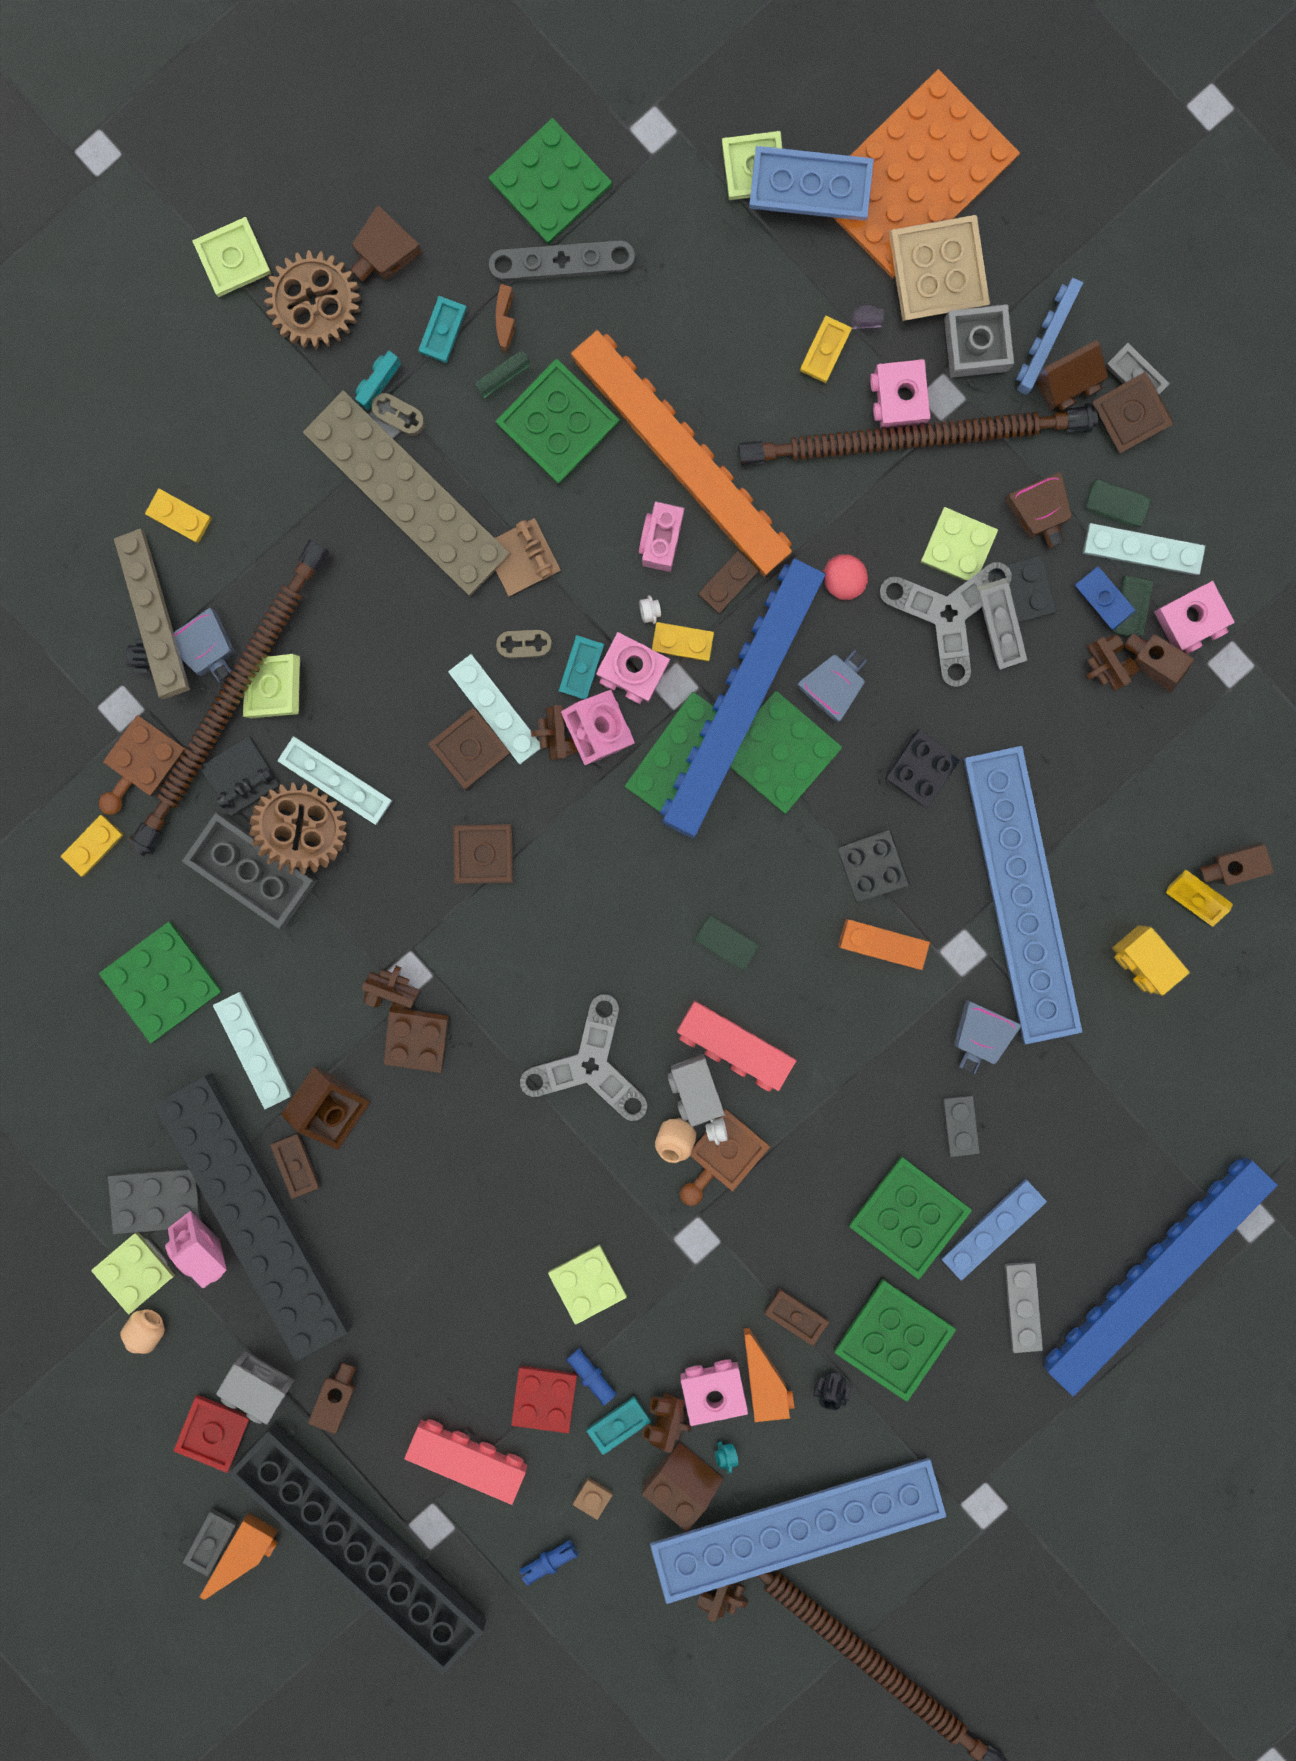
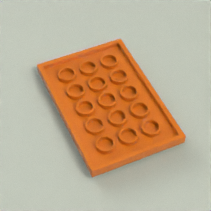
[833,69,1020,279]

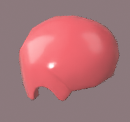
[823,554,868,600]

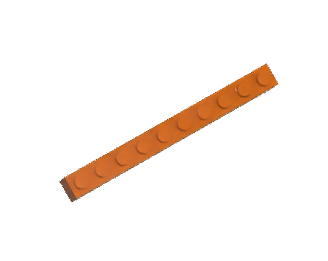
[571,330,792,578]

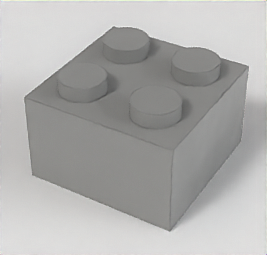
[944,305,1014,378]
[668,1054,725,1127]
[216,1351,295,1425]

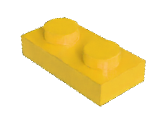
[800,315,852,383]
[145,489,212,543]
[652,622,714,662]
[60,815,124,877]
[1166,870,1233,927]

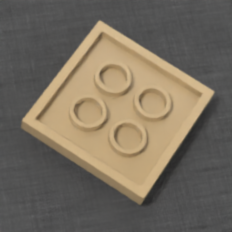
[889,215,990,321]

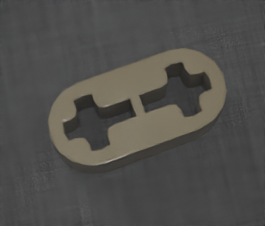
[371,393,425,436]
[496,630,552,659]

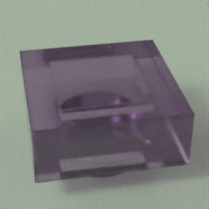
[852,305,885,329]

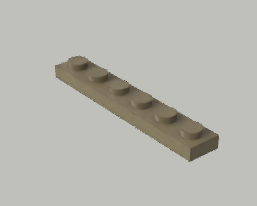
[114,528,190,700]

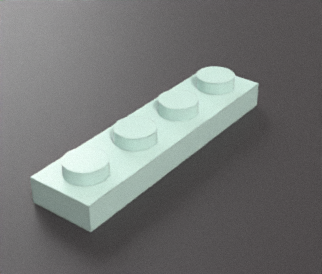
[1082,523,1205,576]
[448,654,541,765]
[278,736,393,825]
[213,992,293,1109]

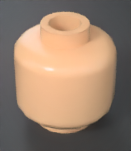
[655,1118,696,1163]
[120,1309,165,1354]

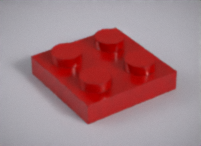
[511,1366,577,1433]
[174,1394,250,1473]

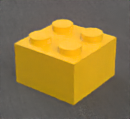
[1112,925,1190,996]

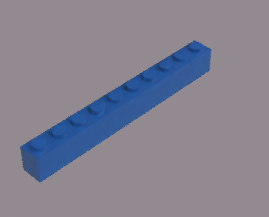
[660,558,826,839]
[1043,1157,1278,1397]

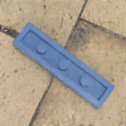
[1016,278,1083,395]
[940,1179,1047,1281]

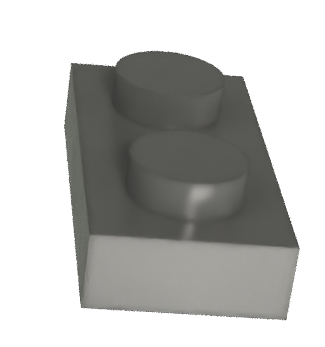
[943,1095,980,1157]
[183,1509,238,1577]

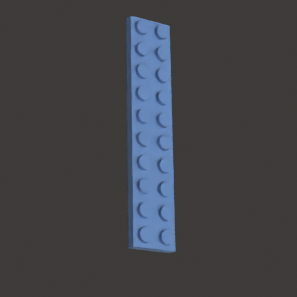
[963,746,1082,1045]
[649,1458,947,1604]

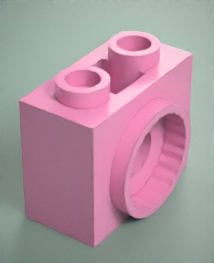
[870,359,930,429]
[639,502,684,572]
[1154,581,1235,654]
[596,632,670,704]
[561,690,635,765]
[165,1211,227,1288]
[681,1360,748,1426]

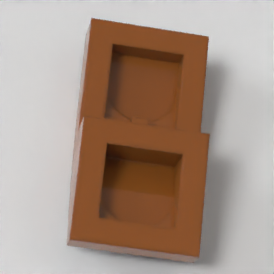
[496,284,516,354]

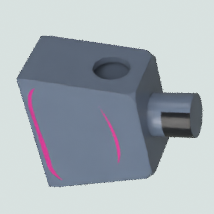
[174,608,235,683]
[796,650,867,723]
[954,1000,1021,1074]

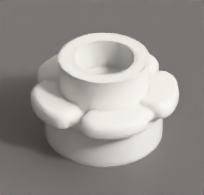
[639,595,661,624]
[706,1117,728,1145]

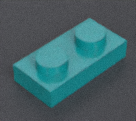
[418,296,467,364]
[355,351,402,411]
[559,635,604,700]
[586,1395,651,1455]

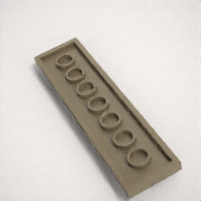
[303,390,511,597]

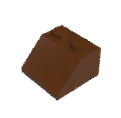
[1035,340,1108,412]
[281,1067,370,1150]
[642,1441,724,1532]

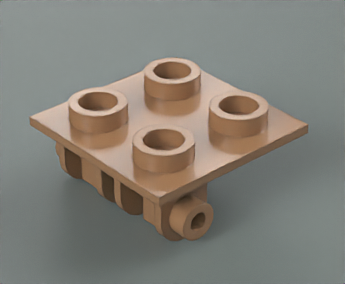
[495,518,561,596]

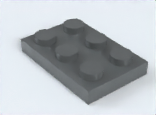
[108,1168,202,1234]

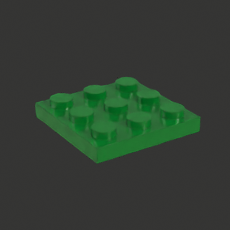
[488,118,612,245]
[495,358,620,485]
[730,691,842,814]
[98,921,223,1044]
[848,1156,972,1280]
[834,1279,956,1402]

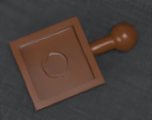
[98,715,185,815]
[680,1108,770,1206]

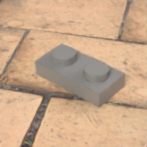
[1105,343,1170,394]

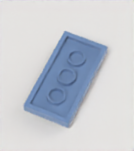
[749,146,874,221]

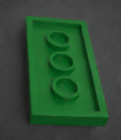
[624,692,717,812]

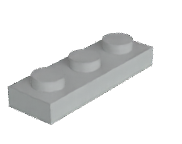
[977,578,1027,670]
[1005,1262,1043,1353]

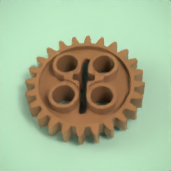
[264,250,361,349]
[249,783,346,875]

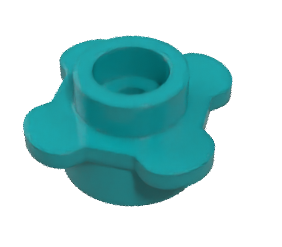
[715,1441,738,1474]

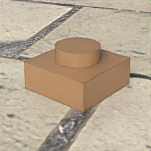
[573,1477,613,1520]

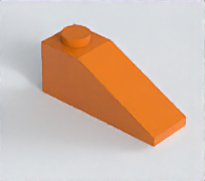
[838,919,930,970]
[744,1328,794,1422]
[200,1513,278,1600]

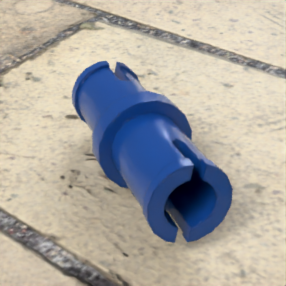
[566,1348,617,1406]
[519,1540,579,1586]

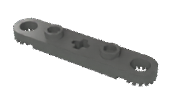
[489,240,635,282]

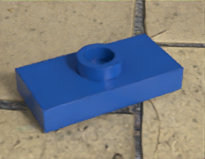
[1075,566,1136,630]

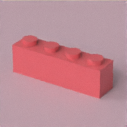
[677,1000,796,1092]
[404,1419,527,1505]

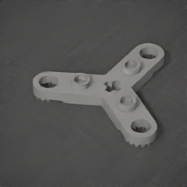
[880,562,1012,687]
[520,994,648,1121]

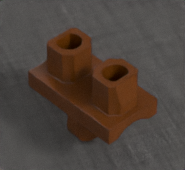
[1086,634,1139,691]
[530,705,578,760]
[362,965,420,1009]
[641,1393,692,1453]
[696,1583,749,1623]

